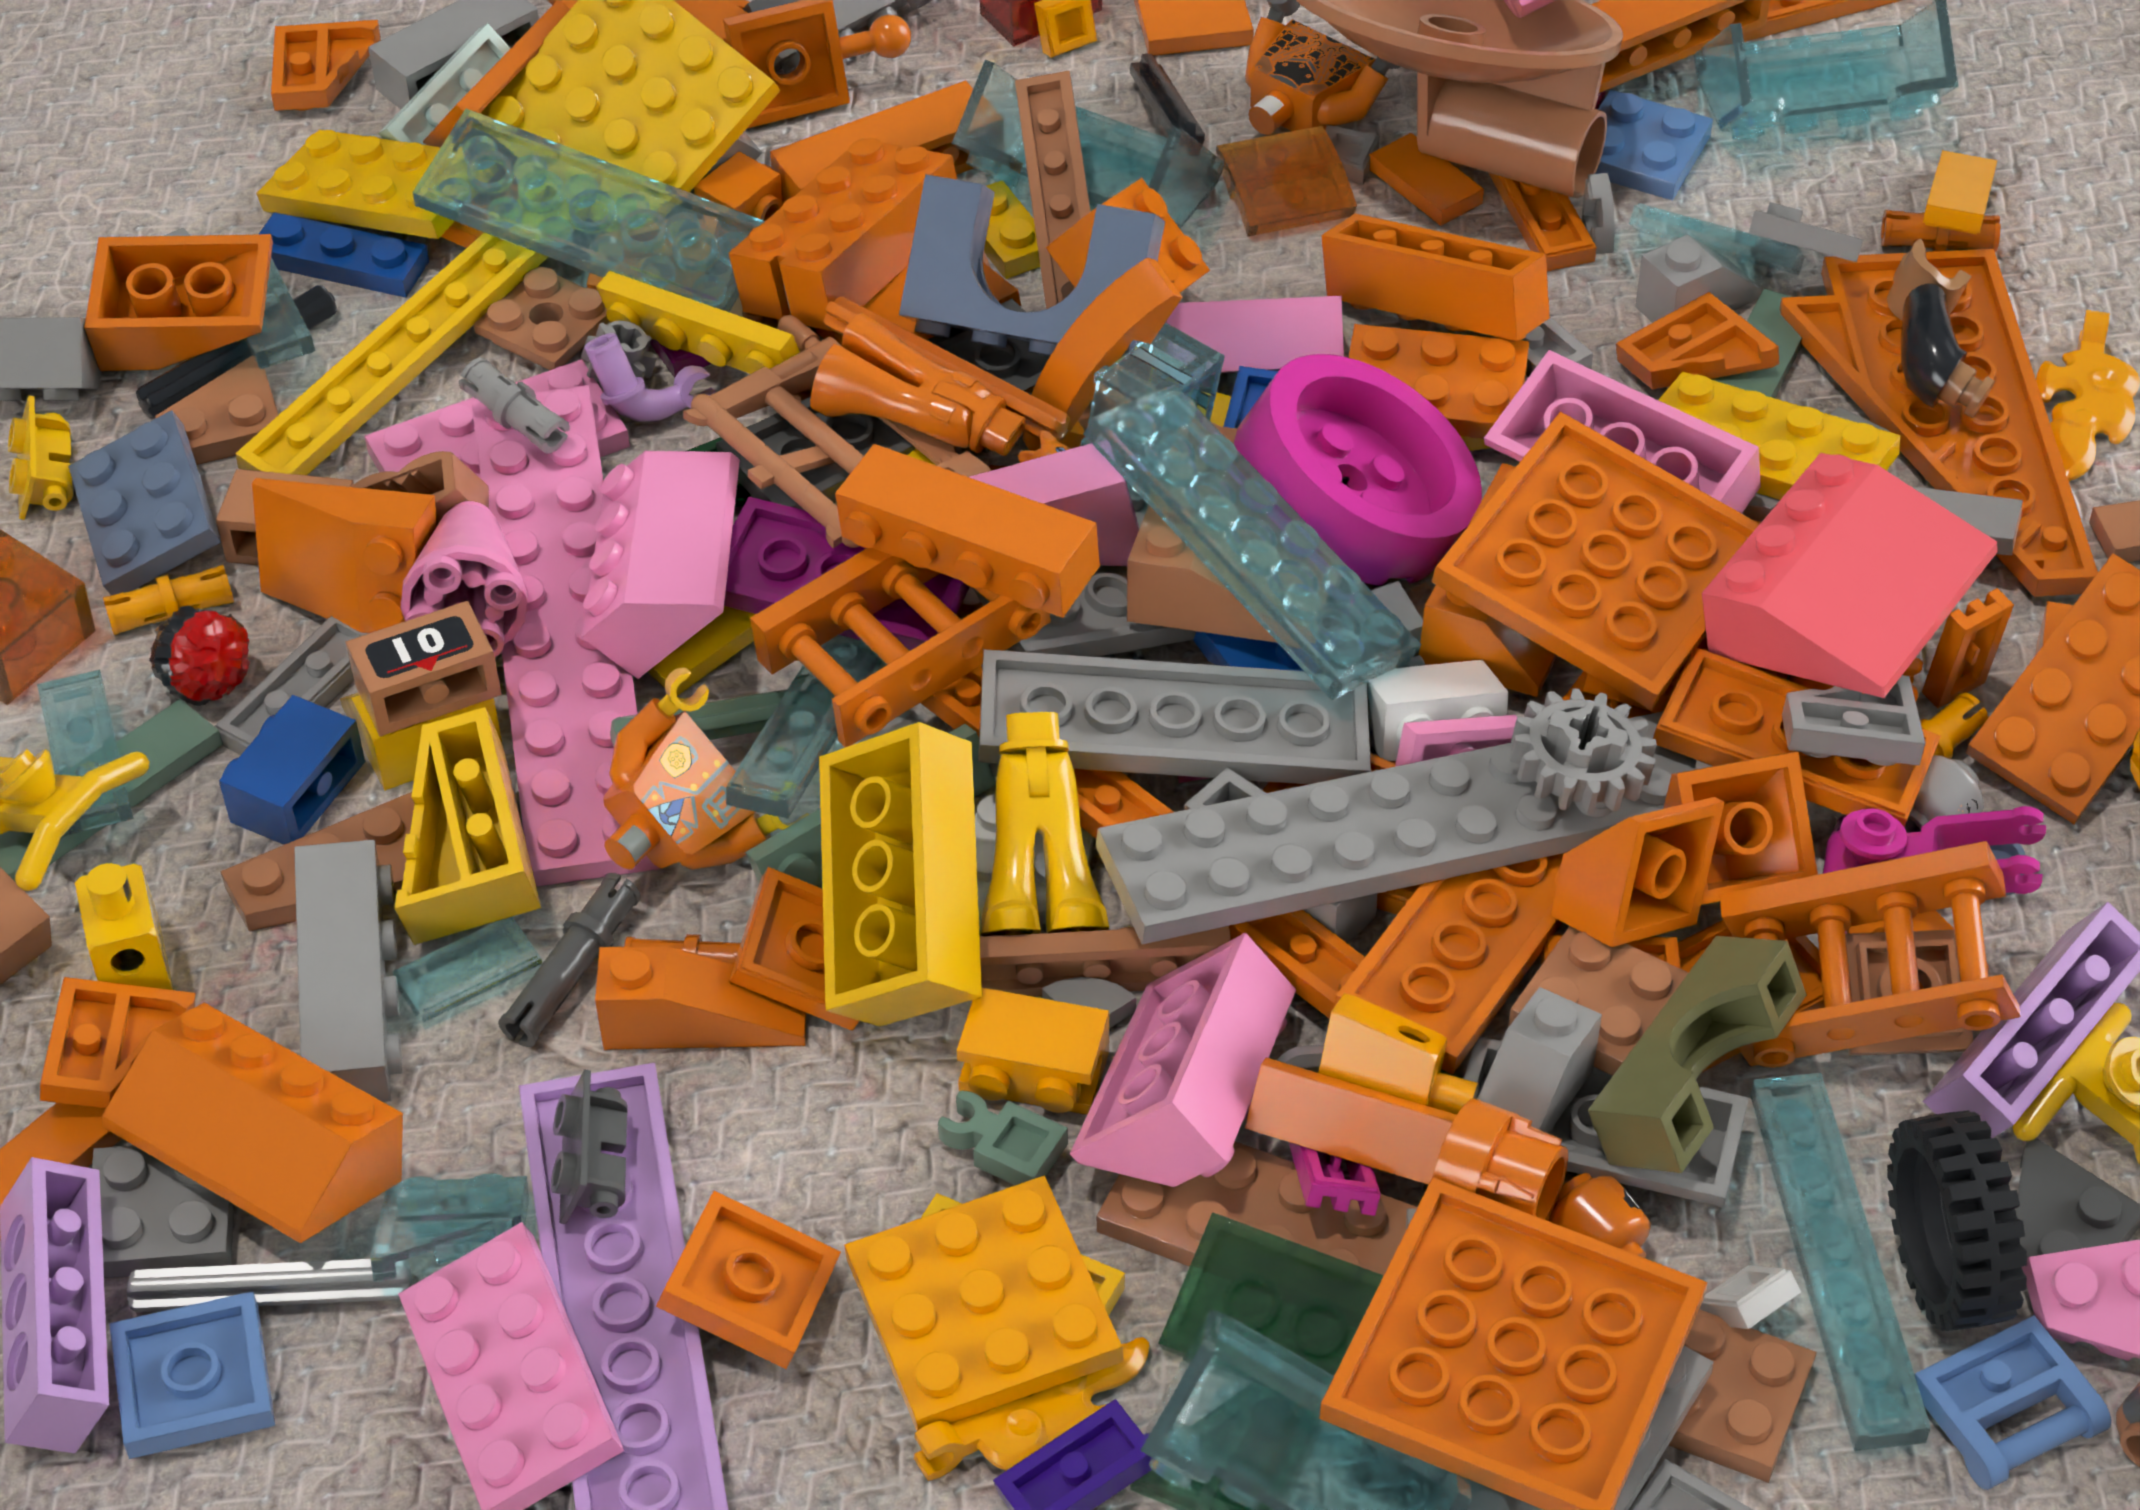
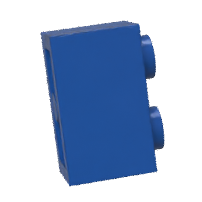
[219,695,366,845]

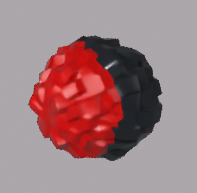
[149,605,250,706]

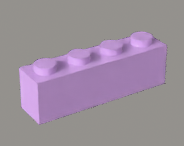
[1922,902,2140,1138]

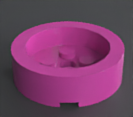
[1233,354,1482,586]

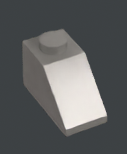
[1635,235,1762,323]
[1477,987,1602,1133]

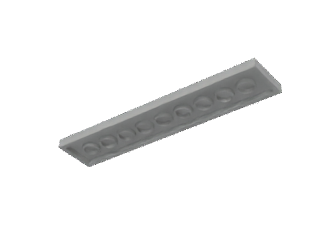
[1096,711,1712,944]

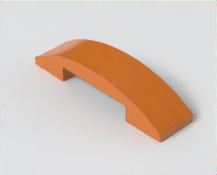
[1023,258,1183,451]

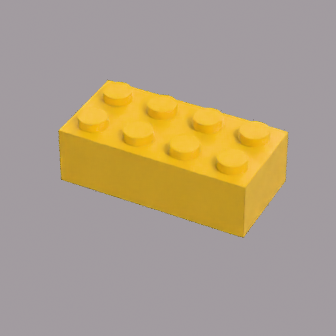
[819,722,982,1027]

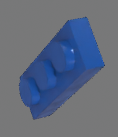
[259,212,429,298]

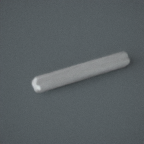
[127,1257,412,1312]

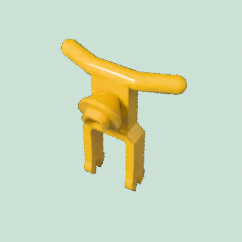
[0,748,149,892]
[2012,1003,2140,1164]

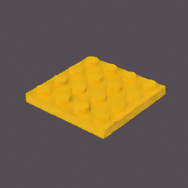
[472,0,781,236]

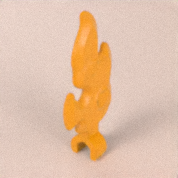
[2036,310,2140,481]
[914,1337,1150,1481]

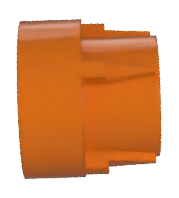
[1432,1098,1569,1221]

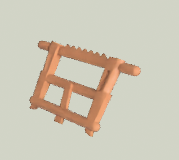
[683,315,991,548]

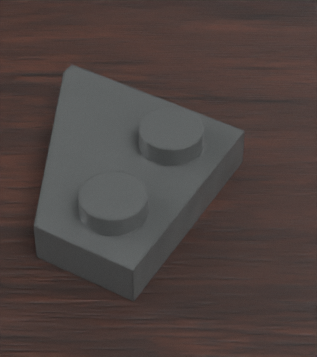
[2015,1138,2140,1288]

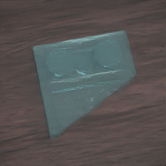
[370,1173,529,1282]

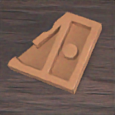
[155,354,278,465]

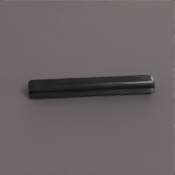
[1130,53,1205,154]
[136,285,337,418]

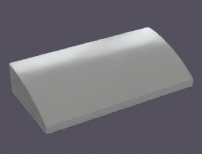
[1464,1037,1749,1207]

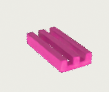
[1289,1142,1381,1216]

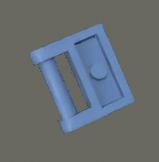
[1911,1315,2112,1490]

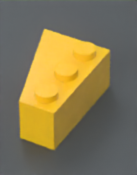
[394,707,541,945]

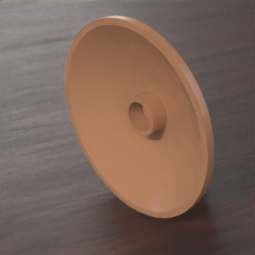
[1296,0,1623,199]

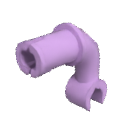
[584,333,716,422]

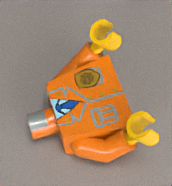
[603,668,809,870]

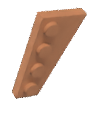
[220,792,414,932]

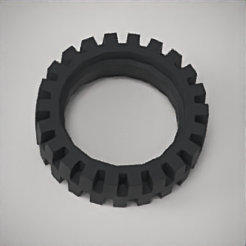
[1887,1110,2027,1331]

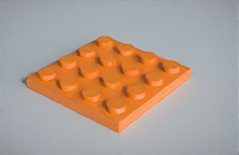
[1431,411,1760,710]
[1319,1177,1708,1510]

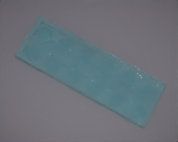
[412,108,765,312]
[1083,384,1422,700]

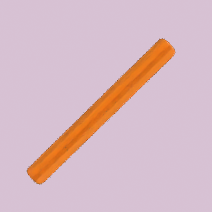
[824,296,1070,441]

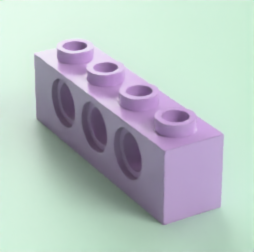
[0,1157,109,1453]

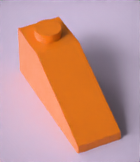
[595,946,806,1050]

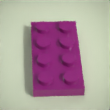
[724,497,970,651]

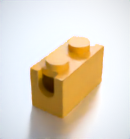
[956,988,1109,1115]

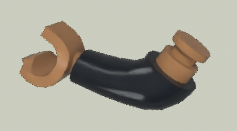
[1887,239,1995,418]

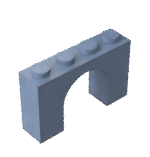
[899,174,1165,369]

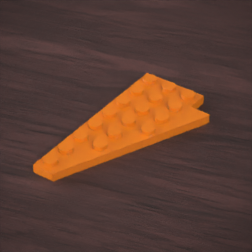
[1779,249,2098,597]

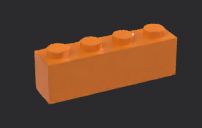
[1591,0,1770,93]
[770,80,999,204]
[1321,213,1550,341]
[835,444,1100,618]

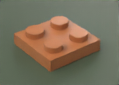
[1508,926,1688,1076]

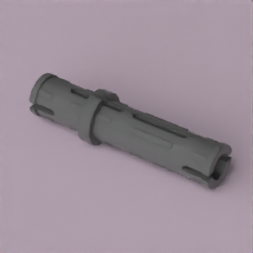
[498,873,641,1047]

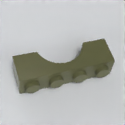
[1588,936,1807,1173]

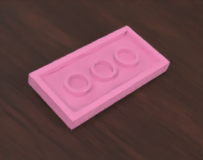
[365,359,630,479]
[398,1222,624,1510]

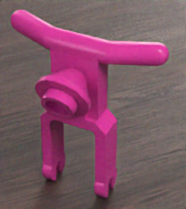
[1823,806,2046,934]

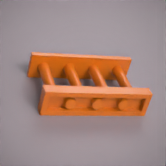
[750,548,1051,747]
[1720,841,2021,1068]

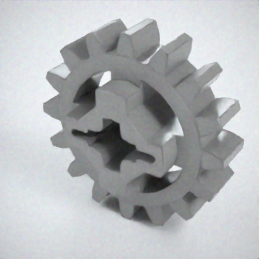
[1509,689,1657,814]

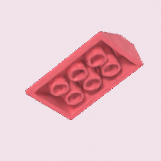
[1702,453,1998,698]

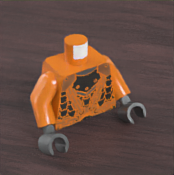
[1245,0,1400,138]

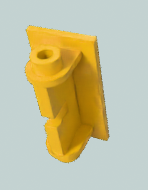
[8,395,73,520]

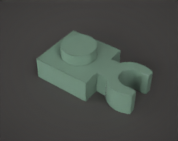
[938,1091,1068,1185]

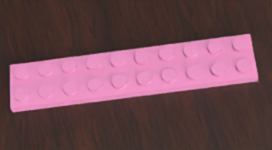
[471,385,660,887]

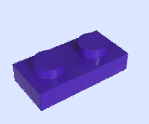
[993,1399,1160,1510]

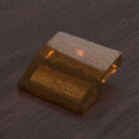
[1216,126,1357,237]

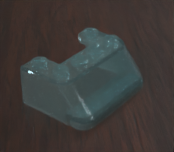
[1693,0,1959,140]
[952,60,1225,229]
[1141,1310,1472,1510]

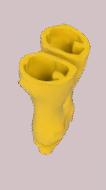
[981,712,1109,936]

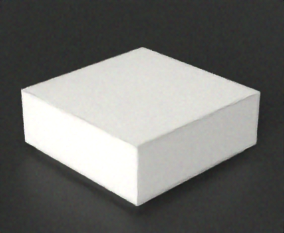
[1700,1265,1801,1329]

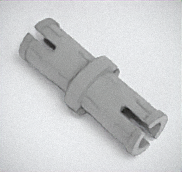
[459,357,570,454]

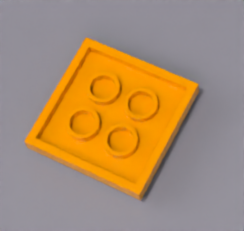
[844,1175,1123,1431]

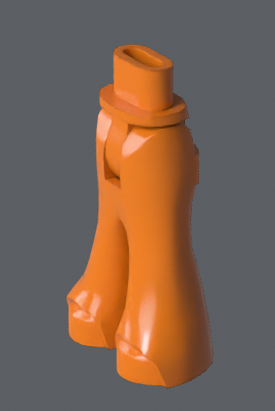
[810,313,1026,456]

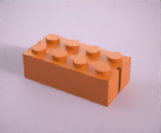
[728,138,957,332]

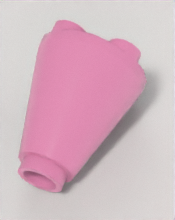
[401,501,528,657]

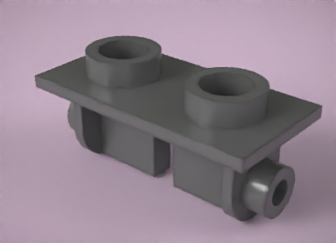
[551,1069,628,1224]

